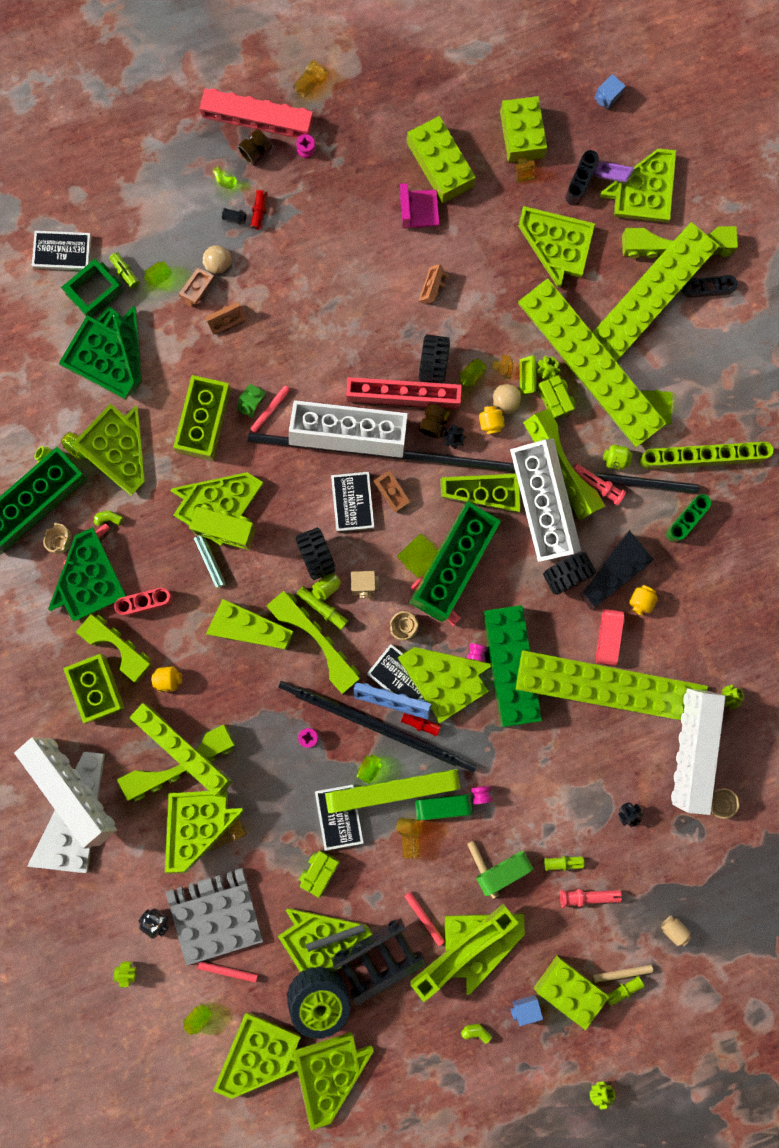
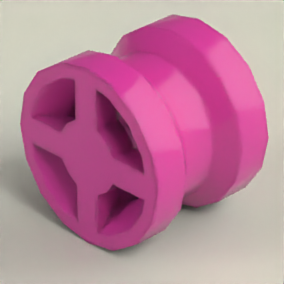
[296,134,315,158]
[467,643,489,663]
[298,728,318,748]
[471,785,493,804]

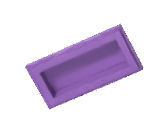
[593,161,634,184]

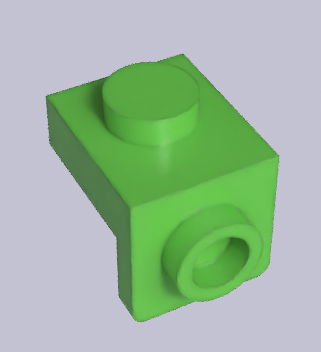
[237,384,266,418]

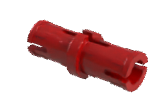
[250,190,268,230]
[401,713,441,737]

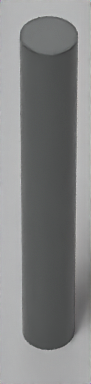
[306,924,365,952]

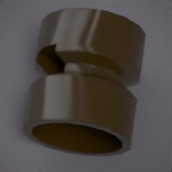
[237,129,272,165]
[418,404,451,439]

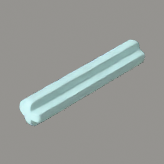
[194,536,226,588]

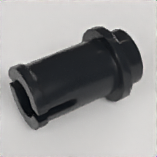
[222,208,247,225]

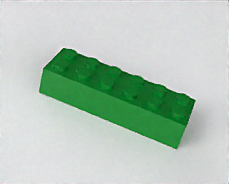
[0,447,88,555]
[409,501,501,622]
[482,605,542,727]

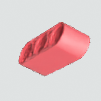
[115,588,173,617]
[596,609,624,666]

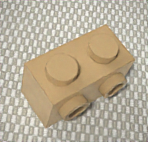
[351,571,379,598]

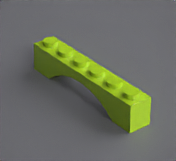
[622,226,738,259]
[523,409,606,520]
[266,591,360,695]
[130,703,233,797]
[117,724,236,802]
[410,904,518,1002]

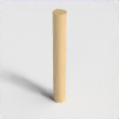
[467,840,499,898]
[593,965,653,983]

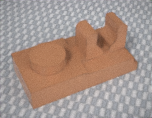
[419,264,449,304]
[179,267,214,307]
[205,301,247,335]
[374,470,410,512]

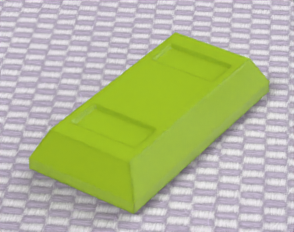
[520,355,536,396]

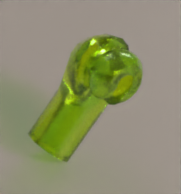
[212,167,237,189]

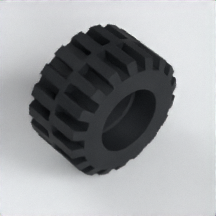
[418,334,450,384]
[296,527,336,580]
[543,552,597,595]

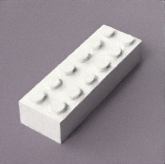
[289,401,407,458]
[510,438,581,562]
[671,689,725,815]
[14,737,117,848]

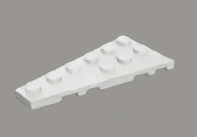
[27,752,105,873]

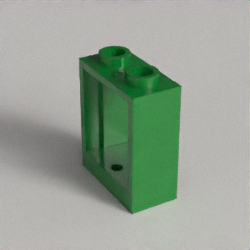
[61,259,123,318]

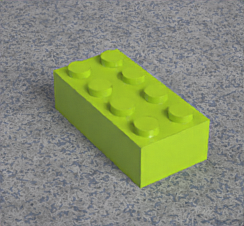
[407,116,476,203]
[173,375,231,461]

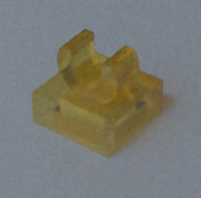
[515,157,535,183]
[492,355,514,379]

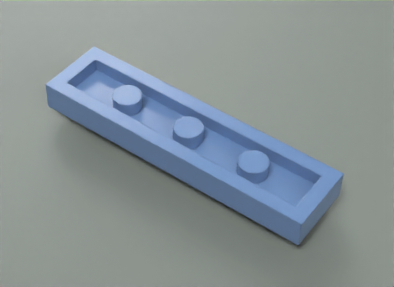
[354,682,431,719]

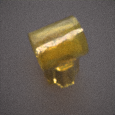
[293,59,329,98]
[396,817,423,859]
[210,818,247,851]

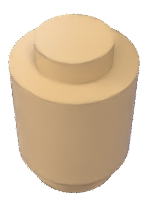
[661,916,691,946]

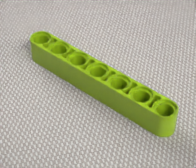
[639,442,774,469]
[325,769,461,813]

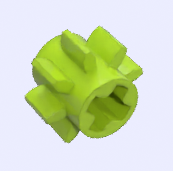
[536,356,560,379]
[720,684,744,710]
[114,961,137,988]
[590,1081,615,1109]

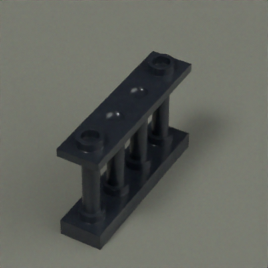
[331,918,426,1006]

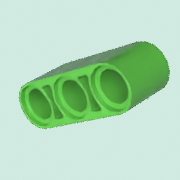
[476,851,534,896]

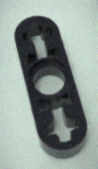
[682,275,738,298]

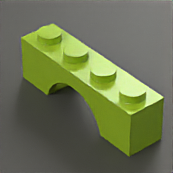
[76,614,153,683]

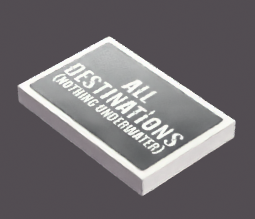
[32,231,92,271]
[331,472,374,532]
[367,644,422,700]
[315,784,363,850]

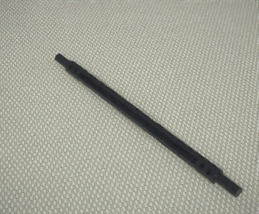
[278,681,477,773]

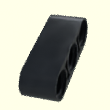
[565,150,599,206]

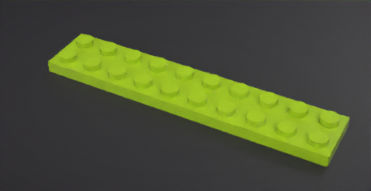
[566,222,719,364]
[518,278,667,448]
[516,651,708,721]

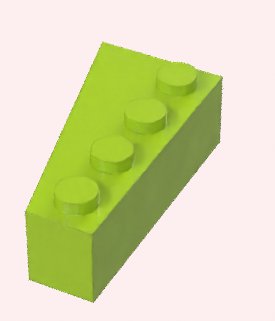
[440,474,520,513]
[206,599,294,650]

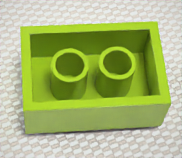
[500,96,547,163]
[189,505,256,551]
[63,654,125,724]
[534,955,609,1030]

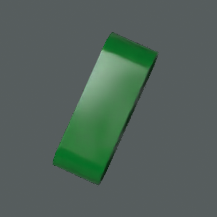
[666,494,711,543]
[415,794,473,820]

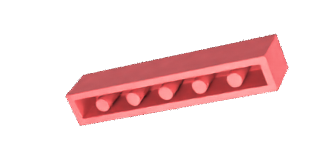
[200,88,313,138]
[346,377,461,409]

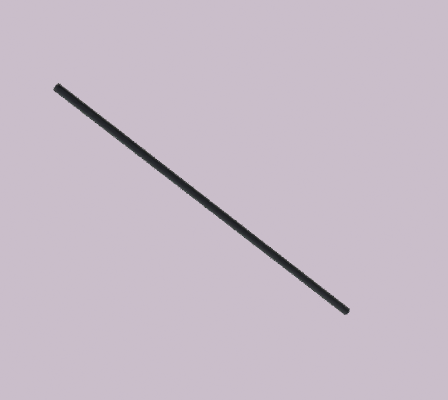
[248,433,699,494]

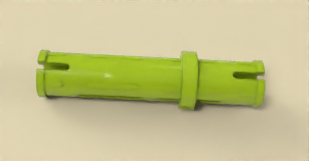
[296,586,349,630]

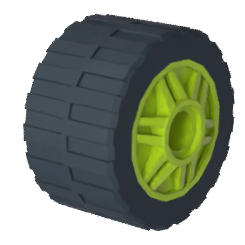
[287,966,351,1039]

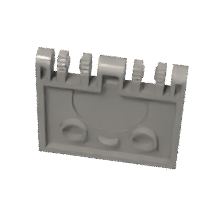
[166,868,263,966]

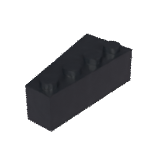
[579,530,654,610]

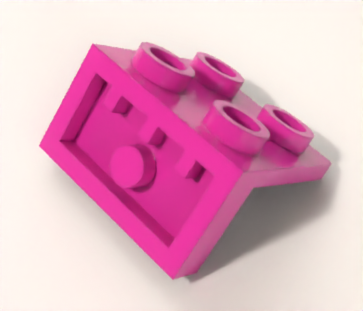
[400,183,439,228]

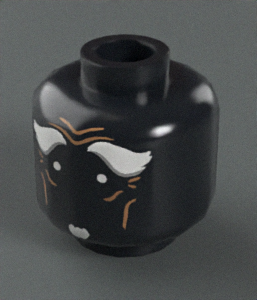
[138,908,169,939]

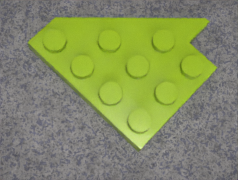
[600,148,676,223]
[518,206,595,288]
[72,403,145,496]
[170,472,264,547]
[398,647,491,723]
[165,790,244,874]
[278,908,372,972]
[445,913,525,995]
[213,1012,301,1099]
[293,1032,374,1130]

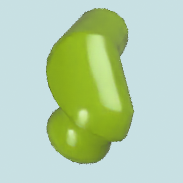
[94,510,124,526]
[461,1024,492,1044]

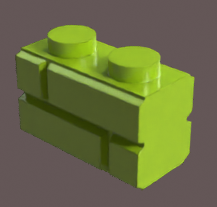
[537,375,576,420]
[298,849,340,898]

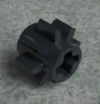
[442,425,467,449]
[618,802,643,827]

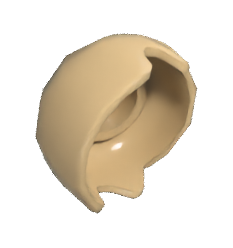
[203,245,232,274]
[493,384,521,415]
[43,523,73,554]
[390,611,419,641]
[711,788,739,820]

